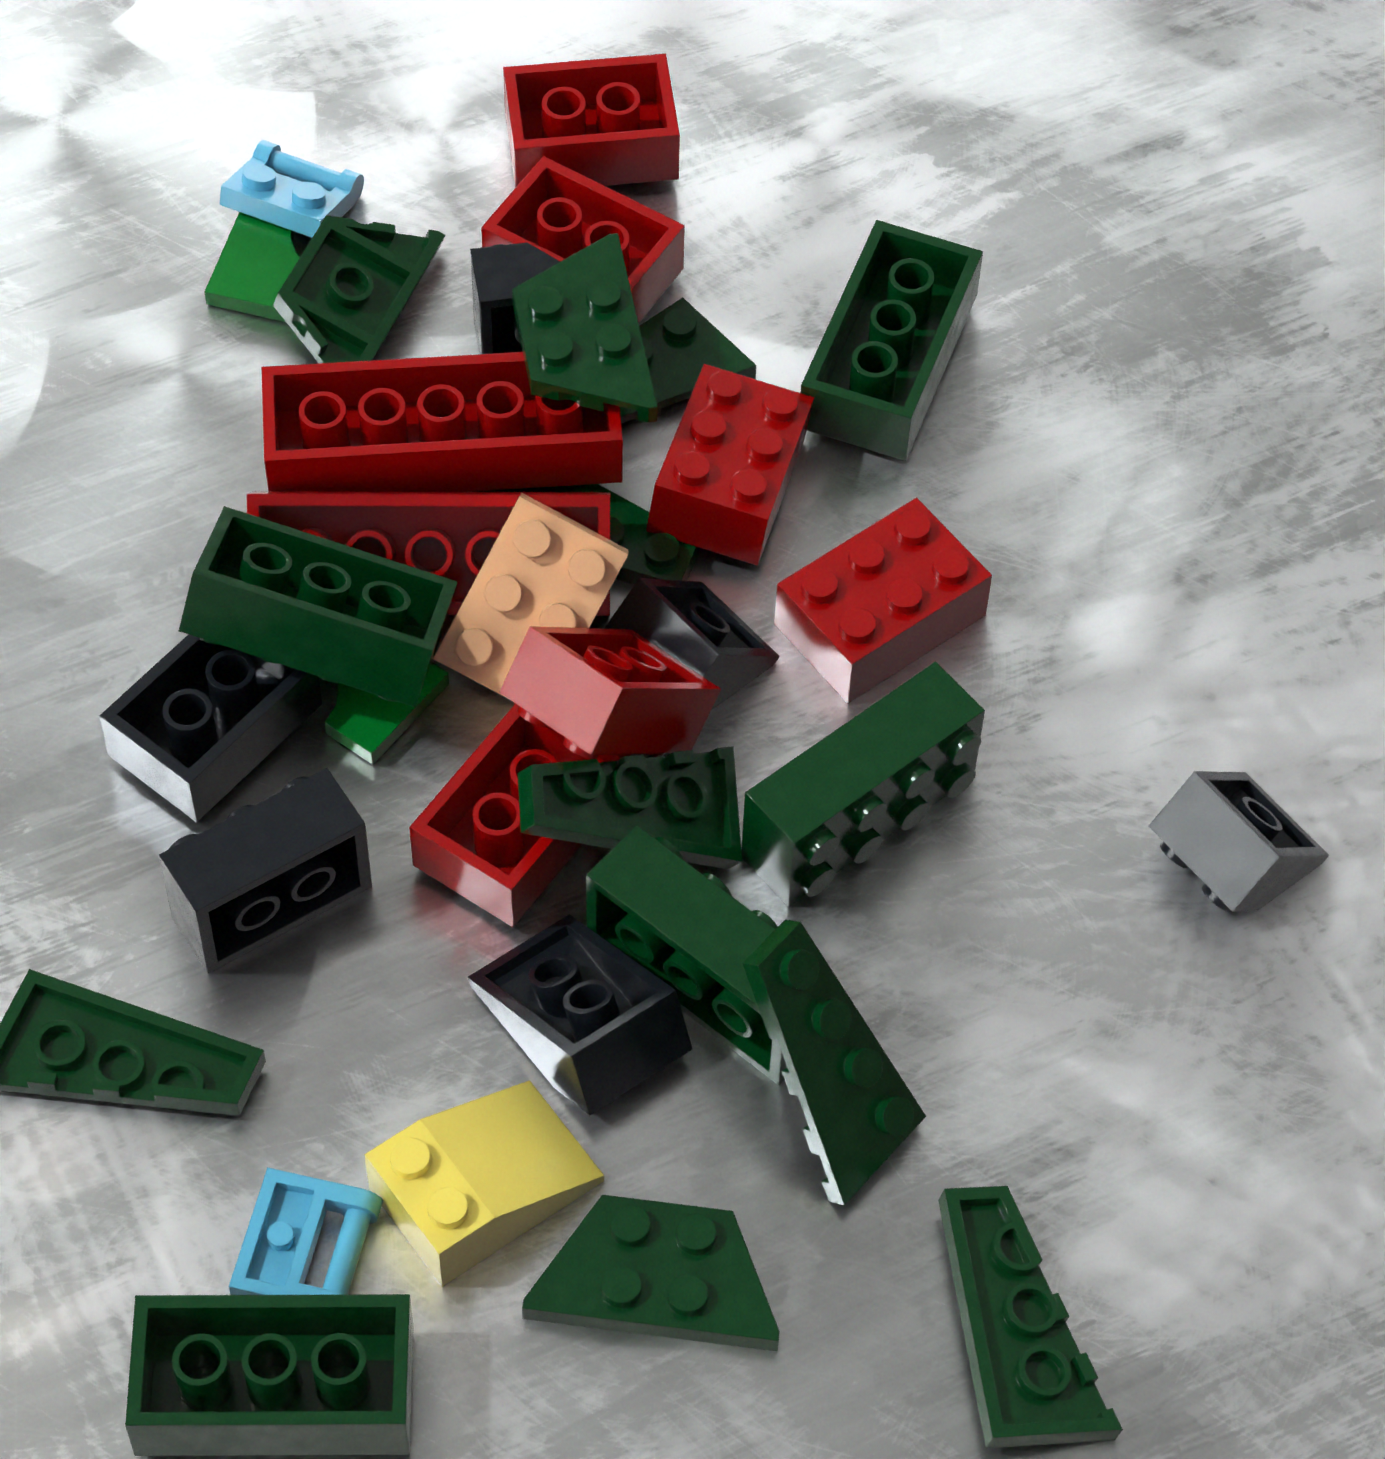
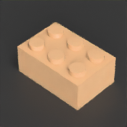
[433,493,628,698]

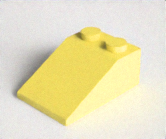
[364,1080,604,1287]

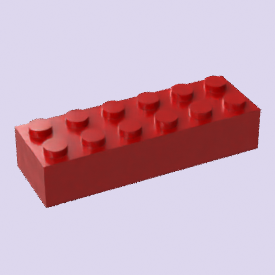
[261,352,623,492]
[247,491,610,616]

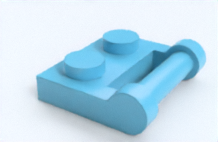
[220,140,364,238]
[229,1167,383,1295]

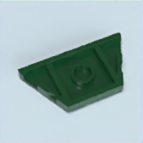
[273,215,446,363]
[512,233,658,423]
[522,1195,780,1351]

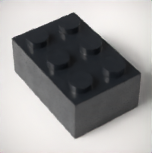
[99,634,322,823]
[159,768,372,974]

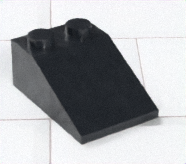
[468,914,693,1116]

